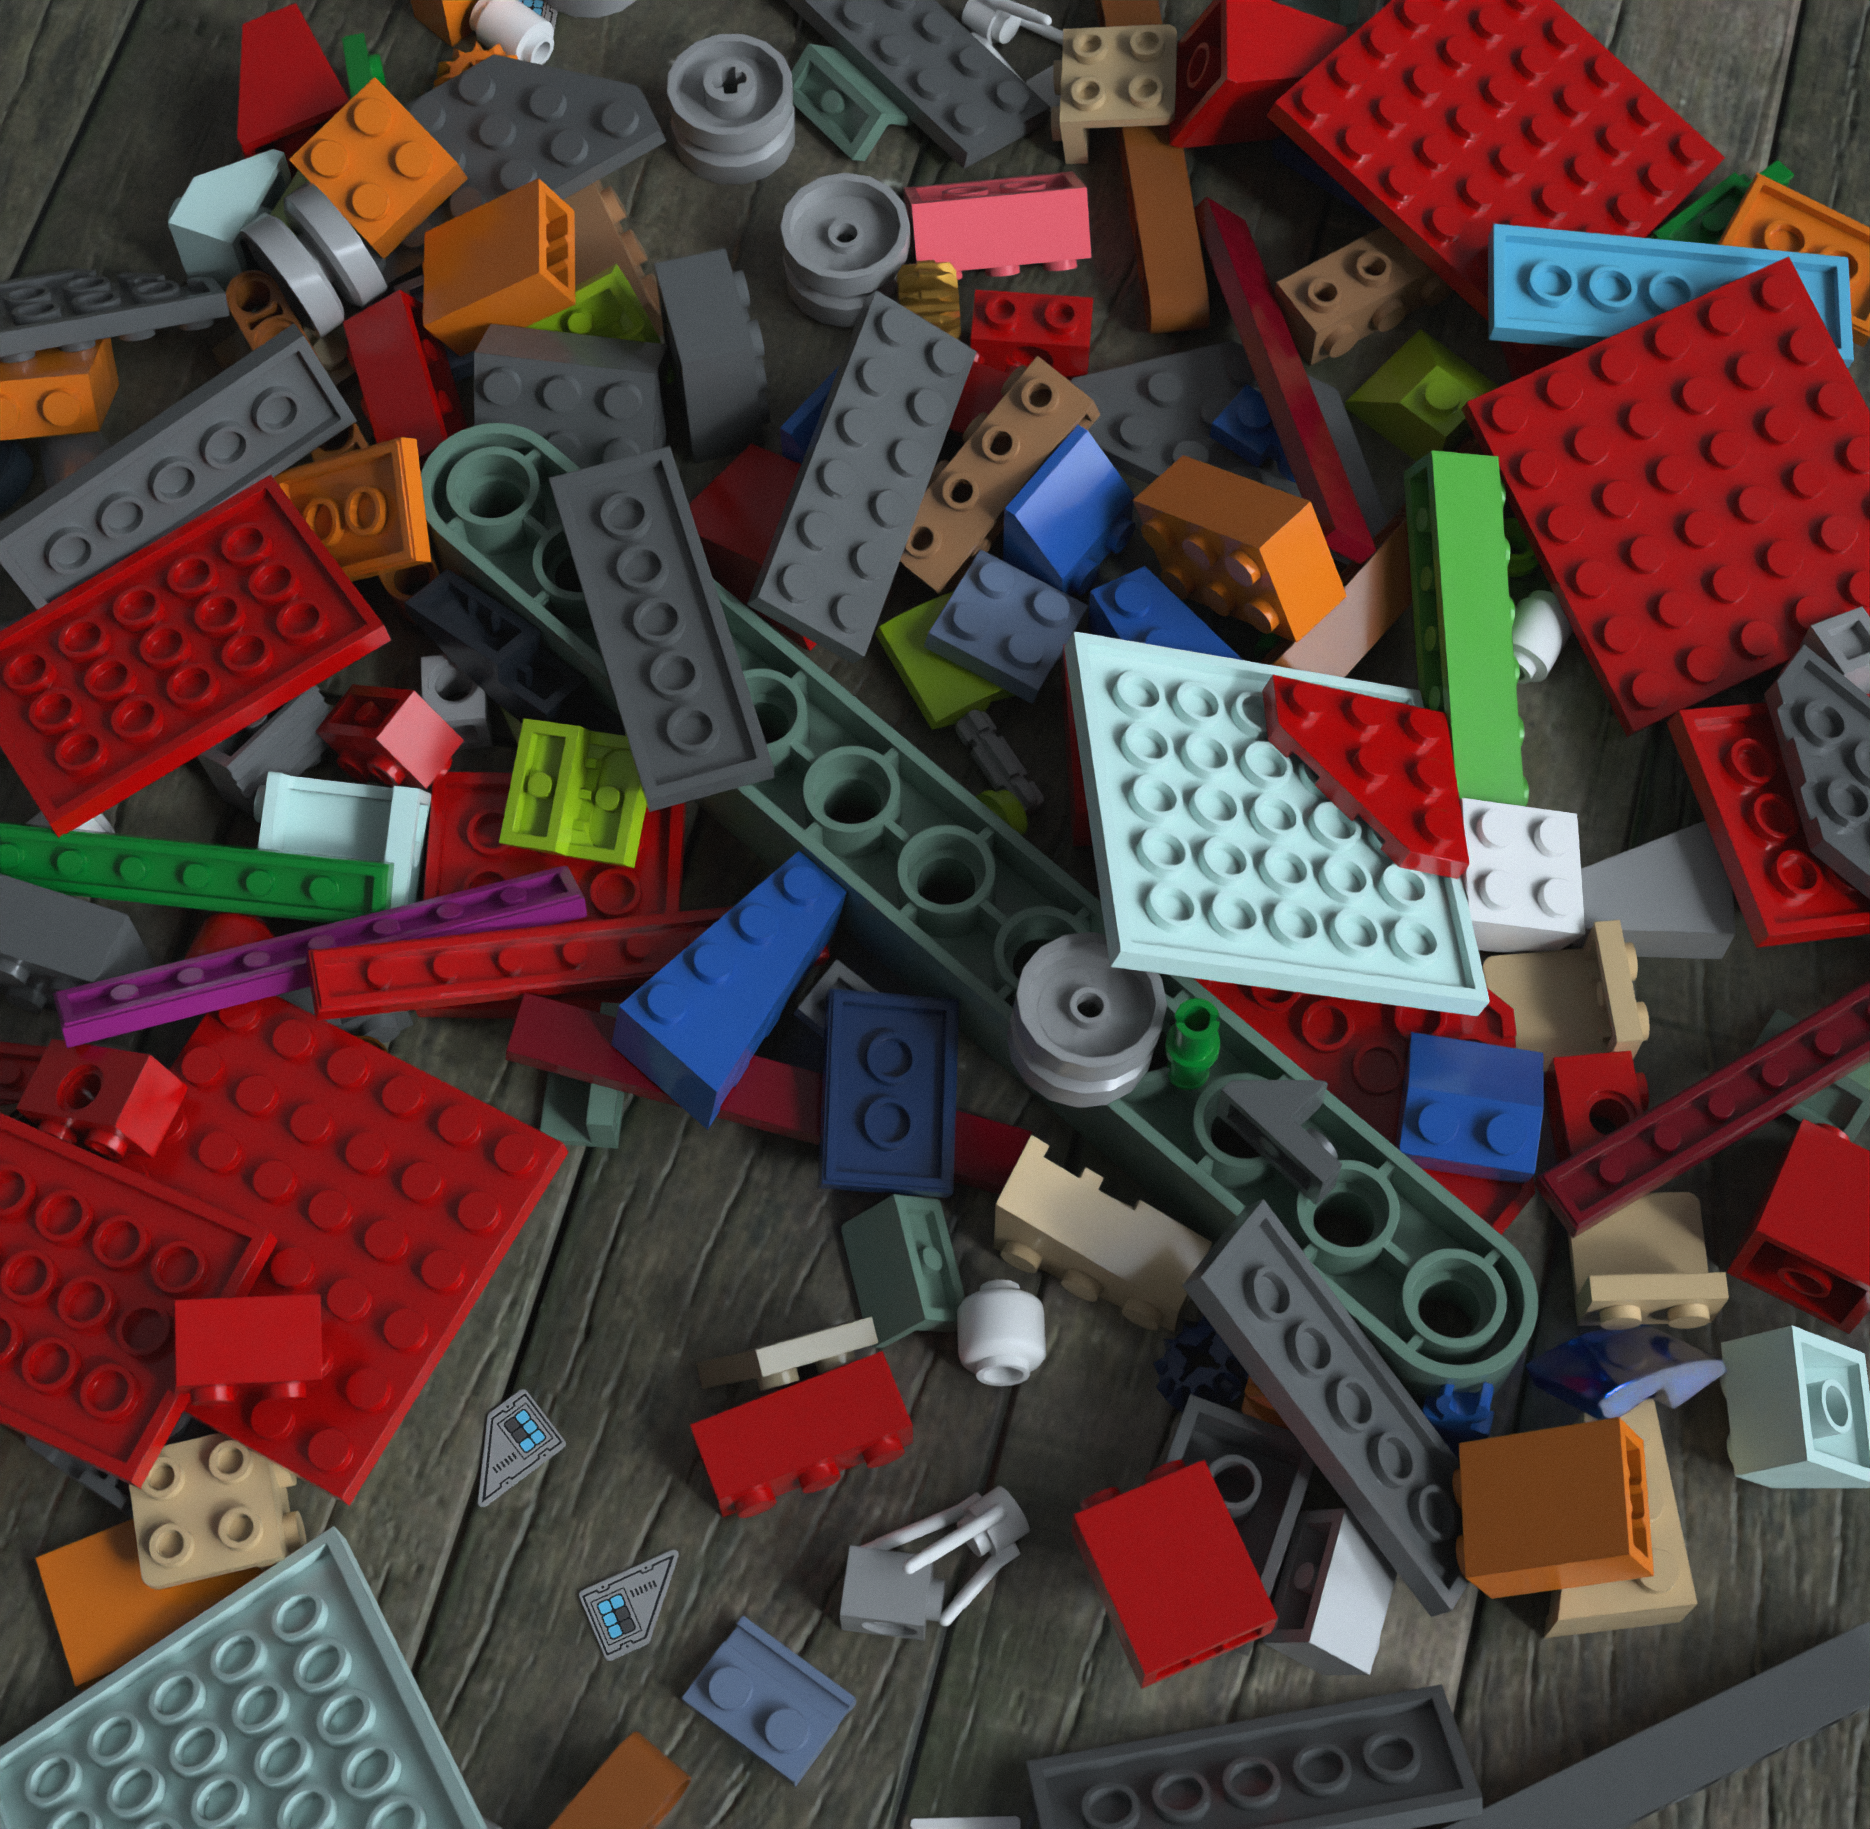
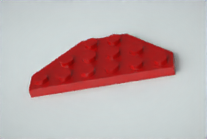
[1194,978,1535,1235]

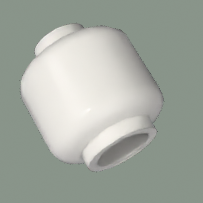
[957,1280,1046,1386]

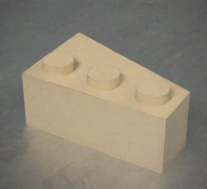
[994,1135,1212,1332]
[1544,1398,1698,1638]

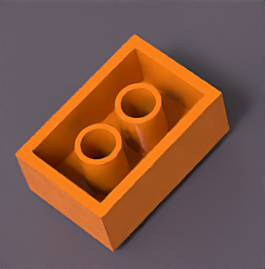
[1133,455,1347,643]

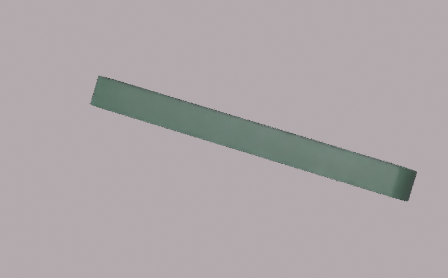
[421,423,1538,1409]

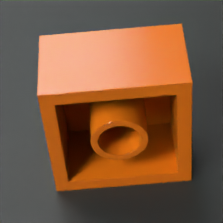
[289,77,468,259]

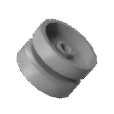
[667,34,795,184]
[780,173,911,328]
[240,181,387,339]
[1007,932,1167,1108]

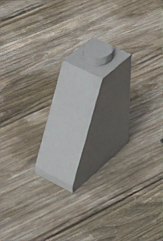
[1568,821,1736,959]

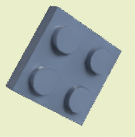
[924,549,1088,704]

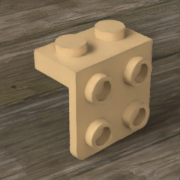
[1051,24,1178,164]
[1482,920,1649,1077]
[1568,1192,1729,1330]
[129,1433,307,1590]

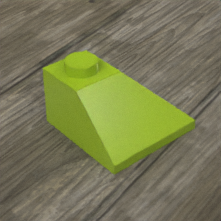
[1345,329,1500,461]

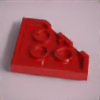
[1262,675,1470,879]

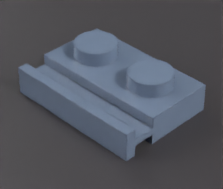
[681,1616,856,1787]

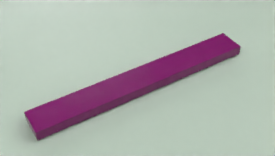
[53,866,587,1048]

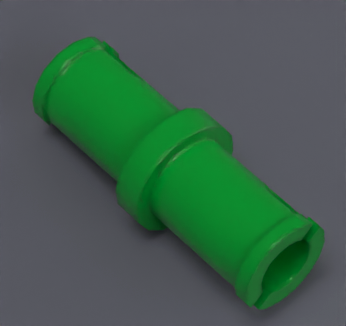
[1165,998,1221,1091]

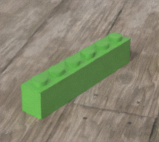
[1404,450,1529,807]

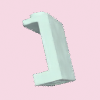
[254,771,432,909]

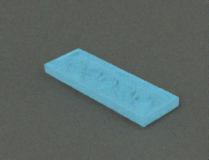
[1488,224,1854,369]

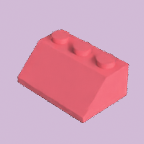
[903,171,1091,280]

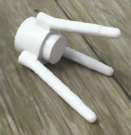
[962,0,1063,84]
[859,1486,1030,1626]

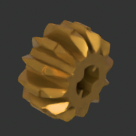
[896,260,961,341]

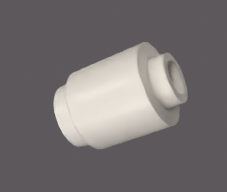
[470,0,554,65]
[1512,590,1573,684]

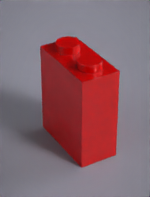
[1071,1459,1278,1689]

